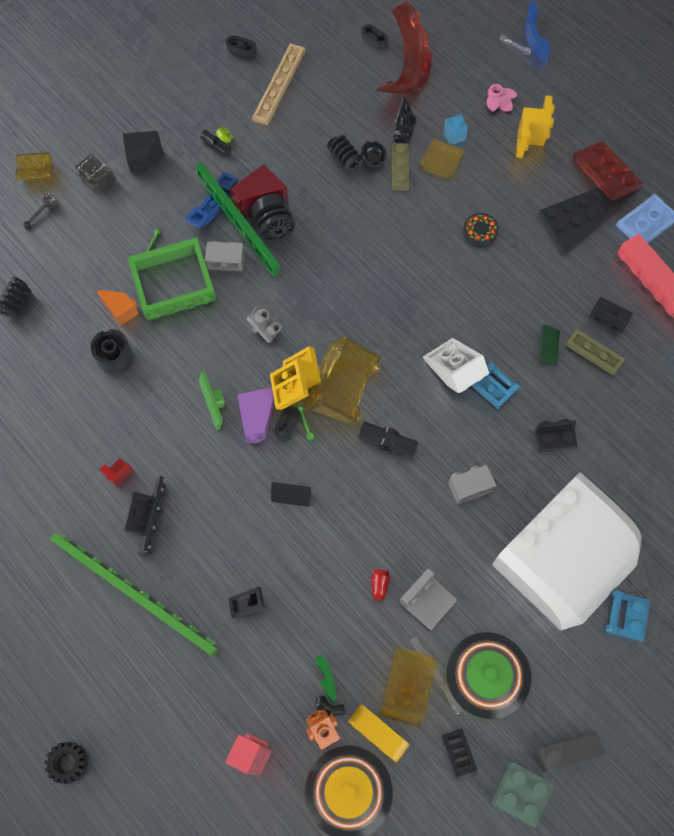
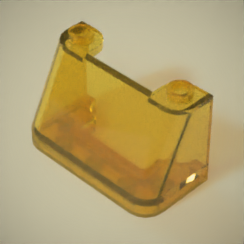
[304,335,381,424]

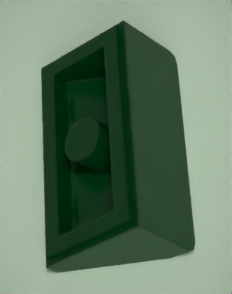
[538,324,560,365]

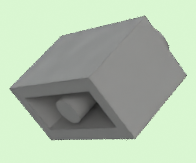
[205,241,245,271]
[448,465,496,505]

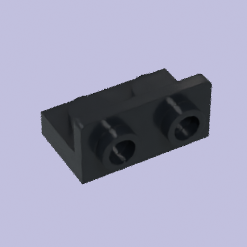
[589,297,633,333]
[534,419,578,452]

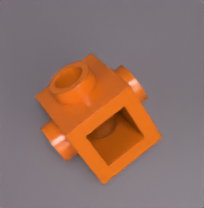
[305,709,340,750]

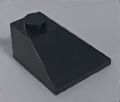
[123,131,164,172]

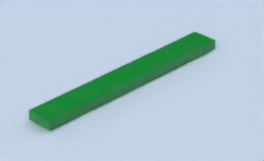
[196,162,280,277]

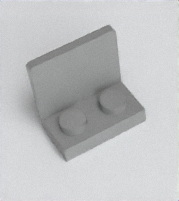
[400,568,457,630]

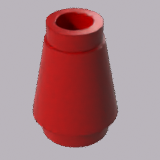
[371,569,391,600]

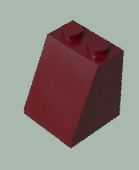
[231,164,289,220]

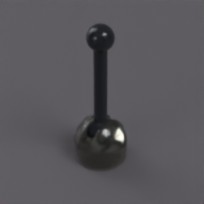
[23,193,58,228]

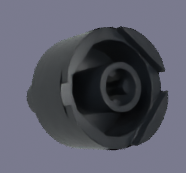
[90,329,133,373]

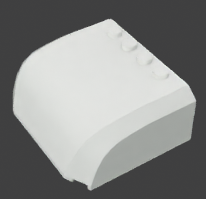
[492,472,642,631]

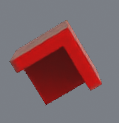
[99,458,134,488]

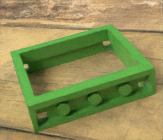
[127,237,217,320]

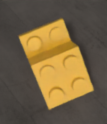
[516,96,555,158]
[270,346,321,410]

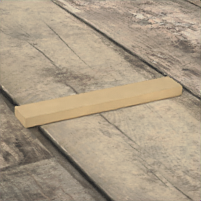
[252,43,305,126]

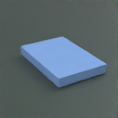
[616,194,674,243]

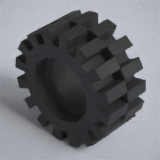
[44,742,88,784]

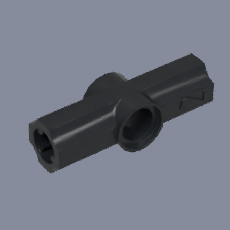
[358,421,418,458]

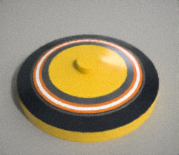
[305,746,393,836]

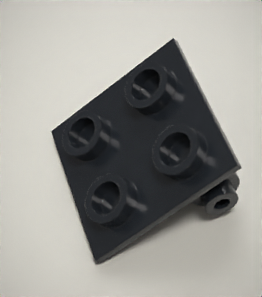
[393,96,416,143]

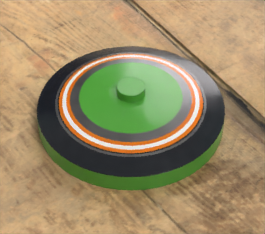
[446,632,532,720]

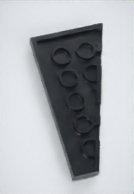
[539,175,641,255]

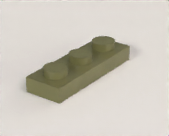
[391,143,409,190]
[565,329,625,376]

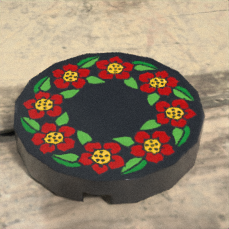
[463,213,499,246]

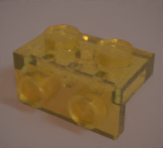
[15,152,54,181]

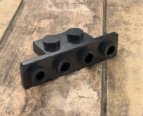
[123,476,165,556]

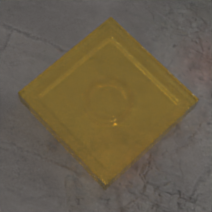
[419,139,464,179]

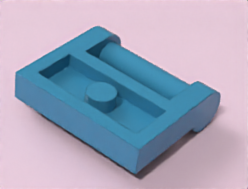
[471,361,521,409]
[606,591,650,642]

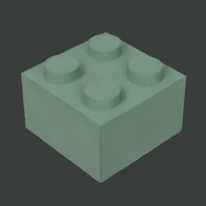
[491,762,554,828]

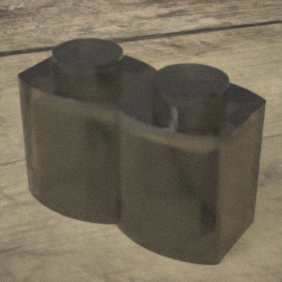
[75,154,116,192]

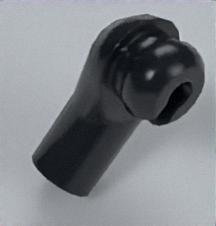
[315,696,346,717]

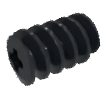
[327,135,361,173]
[0,276,32,317]

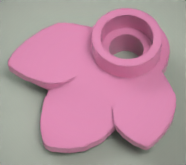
[486,84,517,112]

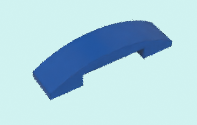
[525,0,550,62]
[185,172,238,229]

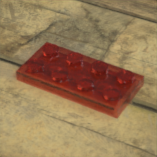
[573,141,643,201]

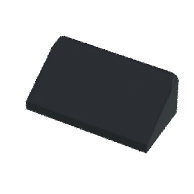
[271,482,312,507]

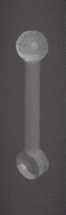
[500,35,530,55]

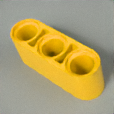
[347,704,410,763]

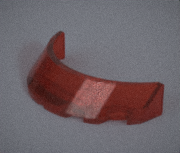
[376,1,432,95]

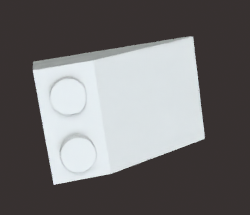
[423,338,489,393]

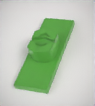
[198,371,225,430]

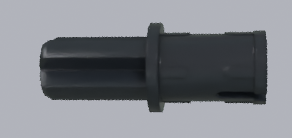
[200,129,231,154]

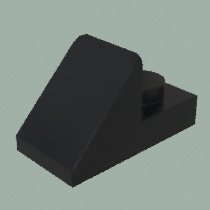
[228,587,265,618]

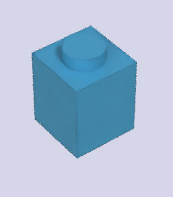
[444,114,468,145]

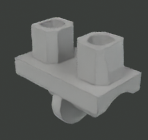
[246,306,282,343]

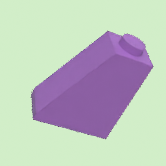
[237,387,275,444]

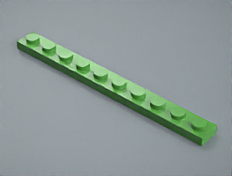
[50,533,219,657]

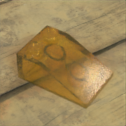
[378,647,438,728]

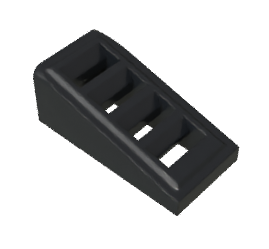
[442,728,478,781]

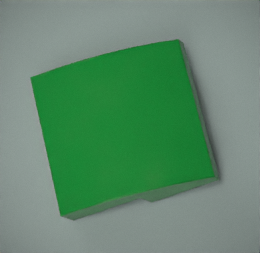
[314,654,337,705]

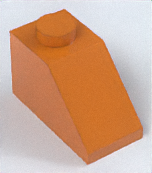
[97,290,139,326]

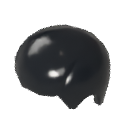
[361,141,387,168]

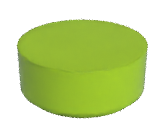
[216,127,233,143]

